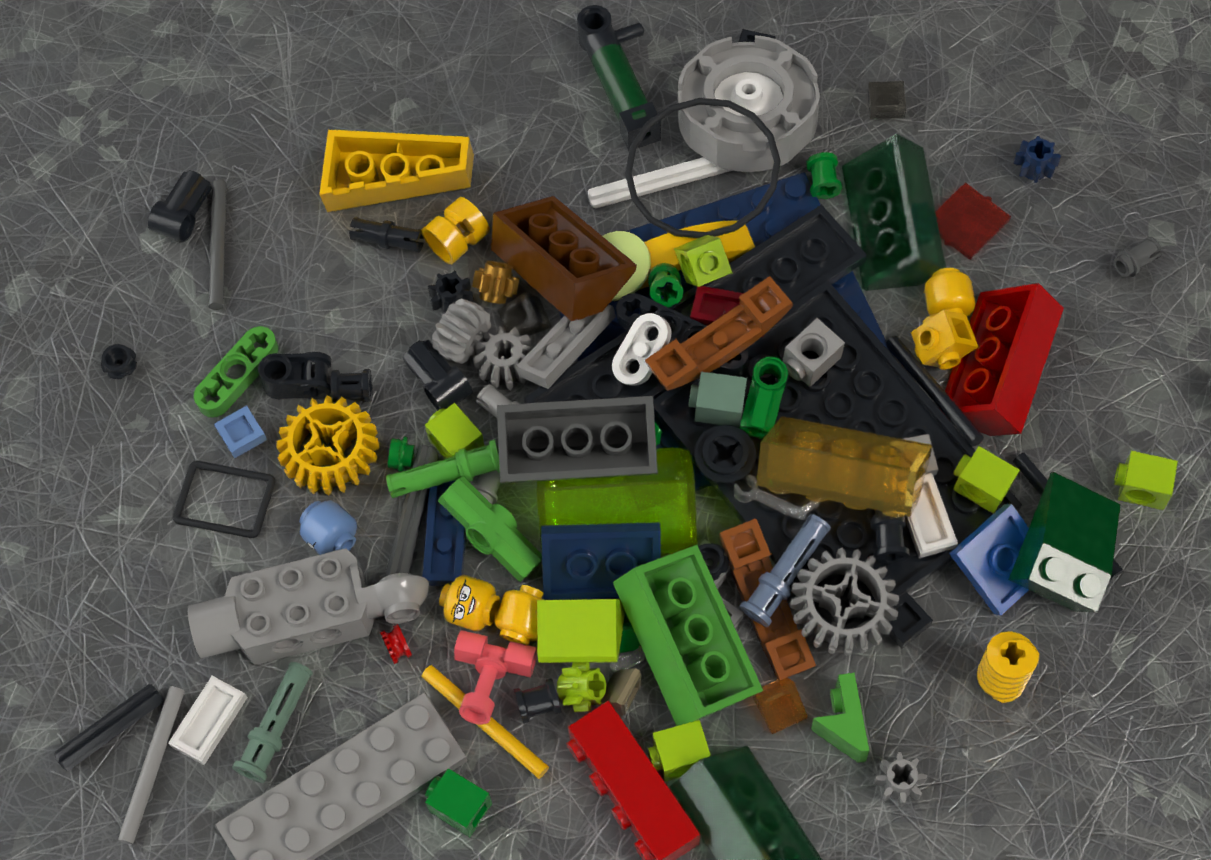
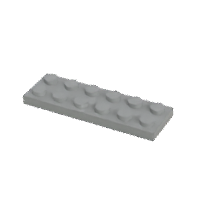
[215,692,467,860]

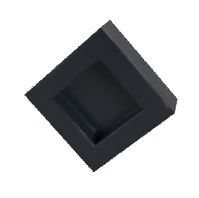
[888,591,933,649]

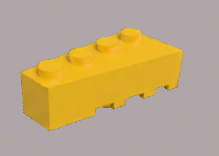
[319,129,474,212]

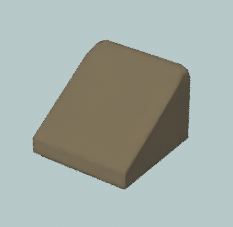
[600,668,642,717]

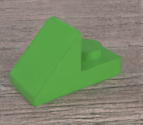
[811,673,869,763]

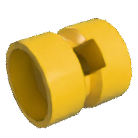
[421,197,490,265]

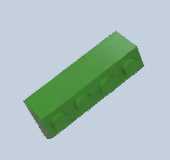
[613,545,763,726]

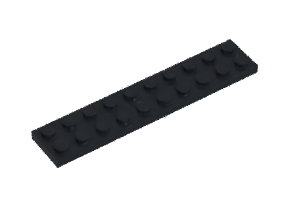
[524,204,867,403]

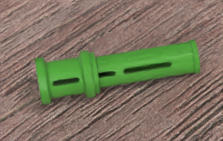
[386,439,500,499]

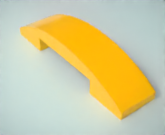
[639,221,755,290]

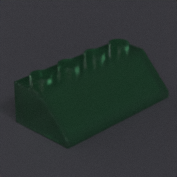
[842,134,946,291]
[670,746,822,860]

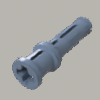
[739,514,831,627]

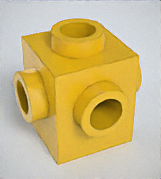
[910,310,978,370]

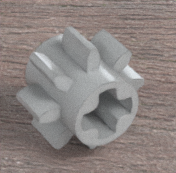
[874,752,927,807]

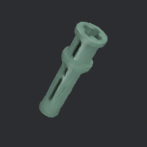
[232,662,313,783]

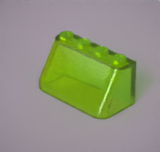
[536,448,697,554]

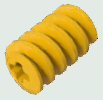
[977,631,1039,703]

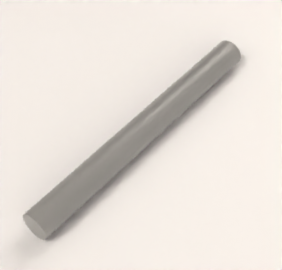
[118,686,185,845]

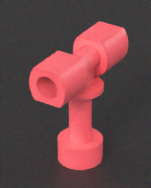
[454,630,537,725]

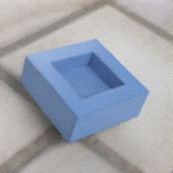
[214,405,267,459]

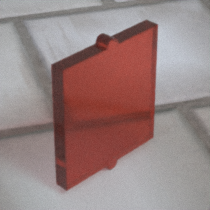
[924,182,1011,260]

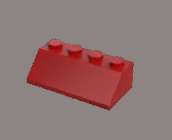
[939,283,1064,436]

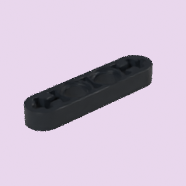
[616,293,748,377]

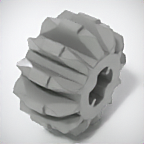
[432,298,491,364]
[473,326,534,391]

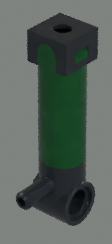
[577,5,661,151]

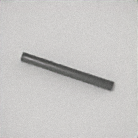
[209,180,226,310]

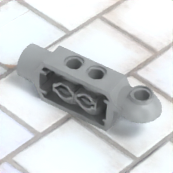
[188,548,429,665]

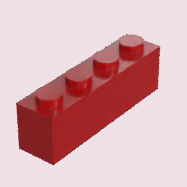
[566,700,700,860]

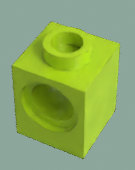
[674,235,732,287]
[425,403,485,459]
[953,446,1020,514]
[1114,451,1178,511]
[647,720,712,782]

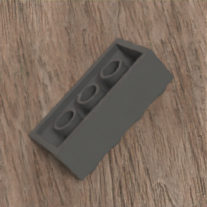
[497,396,658,484]

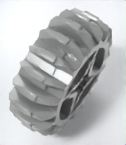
[790,548,899,656]

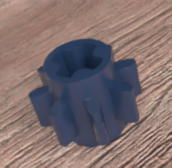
[1013,136,1061,183]

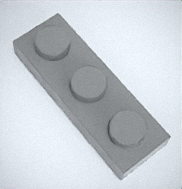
[516,304,616,389]

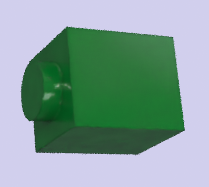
[425,768,492,838]

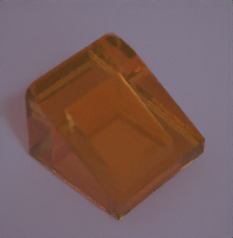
[753,677,808,734]

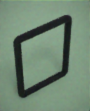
[173,461,276,538]

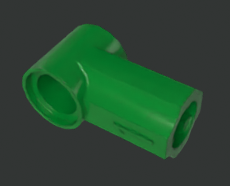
[739,357,788,439]

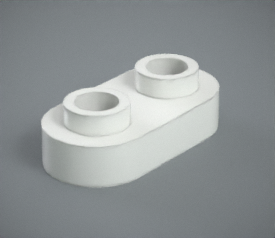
[612,313,672,386]

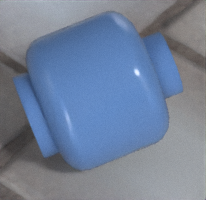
[299,500,357,555]

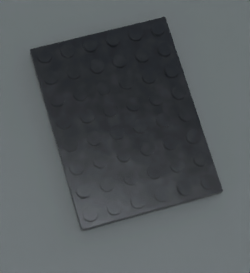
[653,280,1022,629]

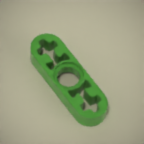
[194,326,278,418]

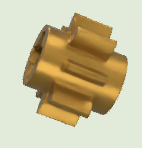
[472,261,520,304]

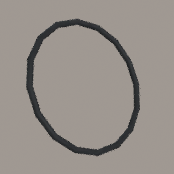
[625,98,781,238]

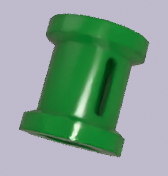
[806,152,843,199]
[648,263,683,308]

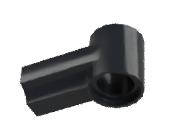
[148,170,212,242]
[403,340,473,411]

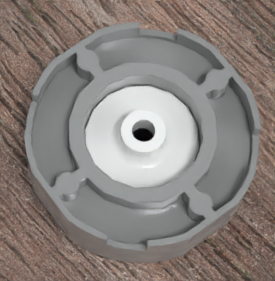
[678,35,820,172]

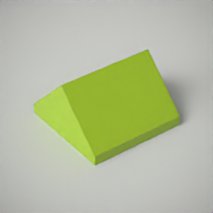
[537,599,625,663]

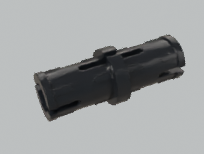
[349,217,424,253]

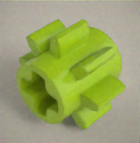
[557,662,606,712]

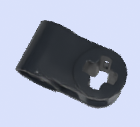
[258,352,332,400]

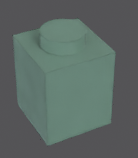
[689,372,747,427]

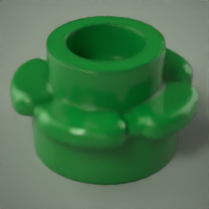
[388,436,415,472]

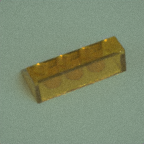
[756,416,932,518]

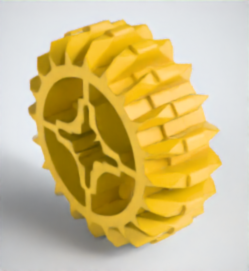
[276,395,379,496]

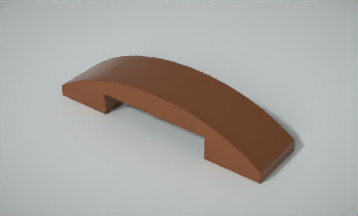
[645,276,793,391]
[719,519,816,681]

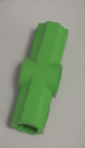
[438,476,542,582]

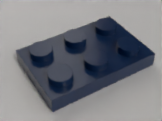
[541,522,661,600]

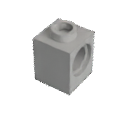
[783,318,845,387]

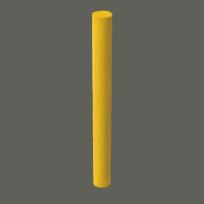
[421,665,549,779]

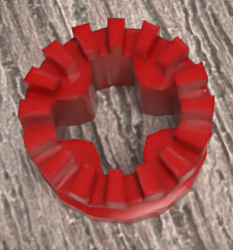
[380,624,412,664]

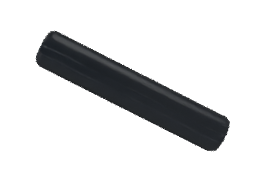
[54,684,163,771]

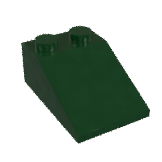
[1008,472,1121,612]

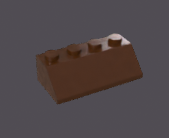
[491,196,637,322]

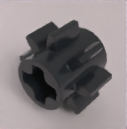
[428,270,474,313]

